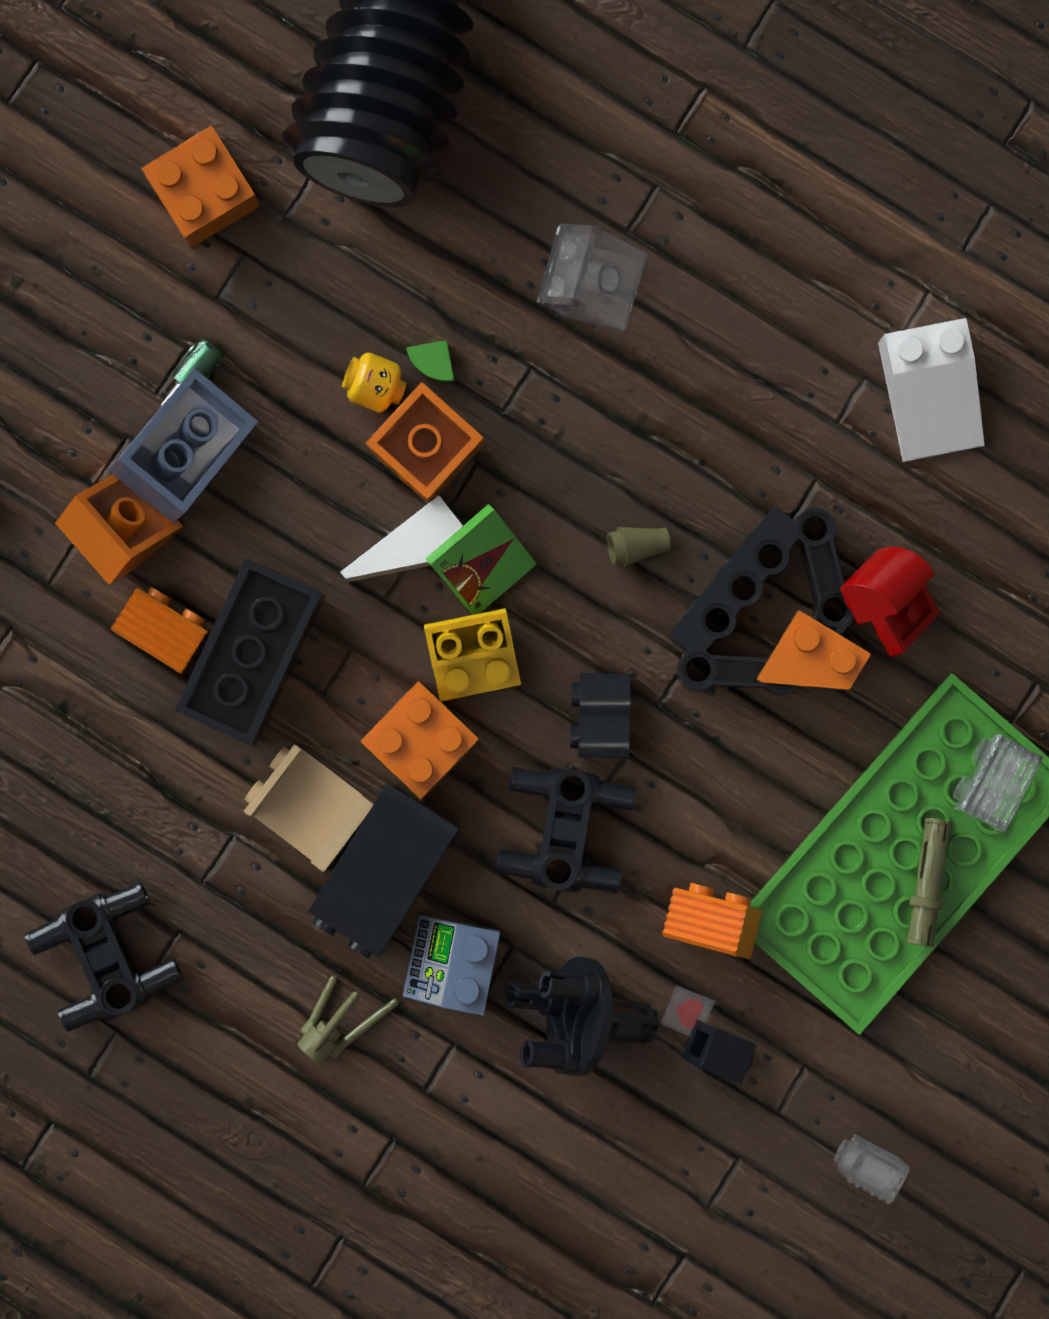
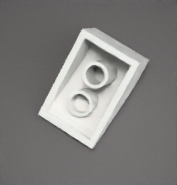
[878,318,985,462]

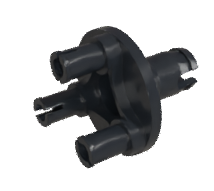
[505,956,659,1077]

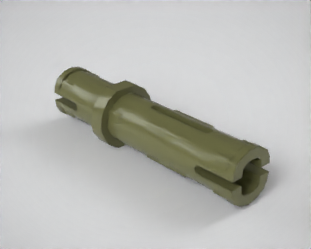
[906,818,953,947]

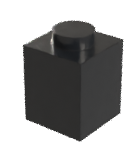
[681,1019,757,1084]

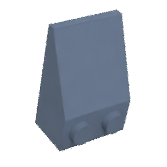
[108,368,258,523]

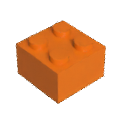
[141,125,260,249]
[365,382,485,504]
[360,681,480,800]

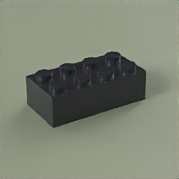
[175,558,325,747]

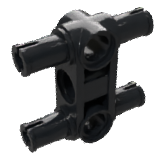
[495,767,636,893]
[24,882,184,1032]

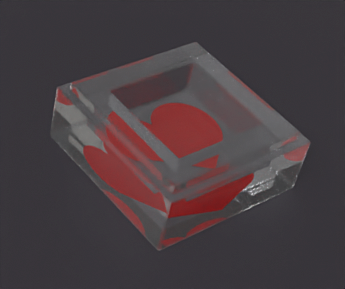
[660,985,715,1036]

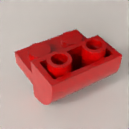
[839,547,940,657]

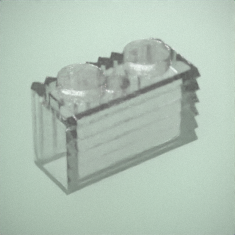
[953,734,1043,833]
[834,1134,910,1204]

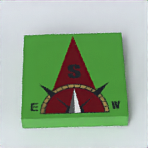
[425,504,537,615]

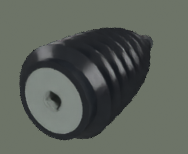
[282,0,473,207]

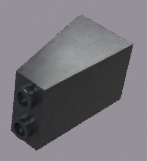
[308,783,461,958]

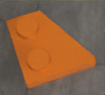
[756,610,871,691]

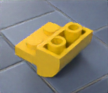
[424,608,521,702]

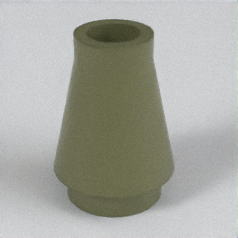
[607,527,671,567]

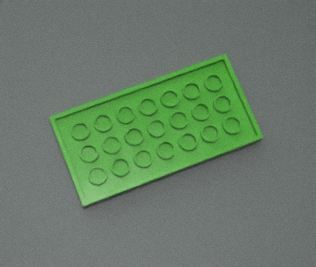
[750,673,1049,1035]

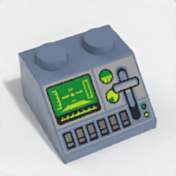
[403,914,500,1016]

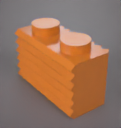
[110,587,210,675]
[662,883,763,959]

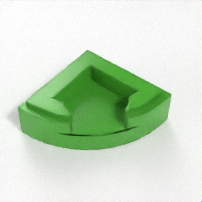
[406,340,454,383]

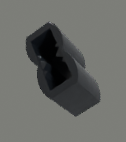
[570,673,630,759]

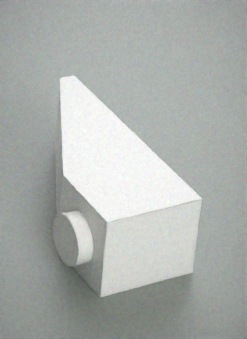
[341,496,463,582]

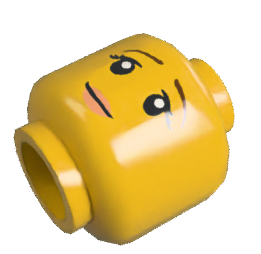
[342,352,406,413]

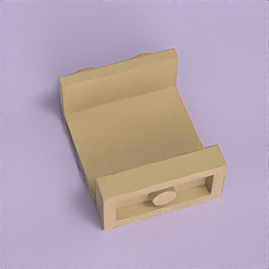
[244,744,374,872]

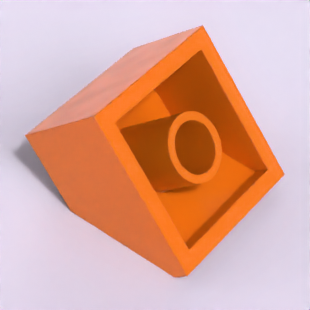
[55,475,183,585]

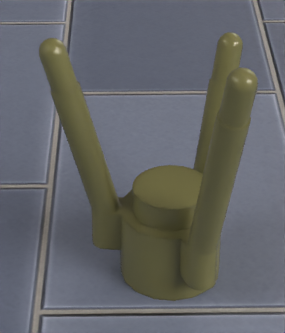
[297,975,399,1065]

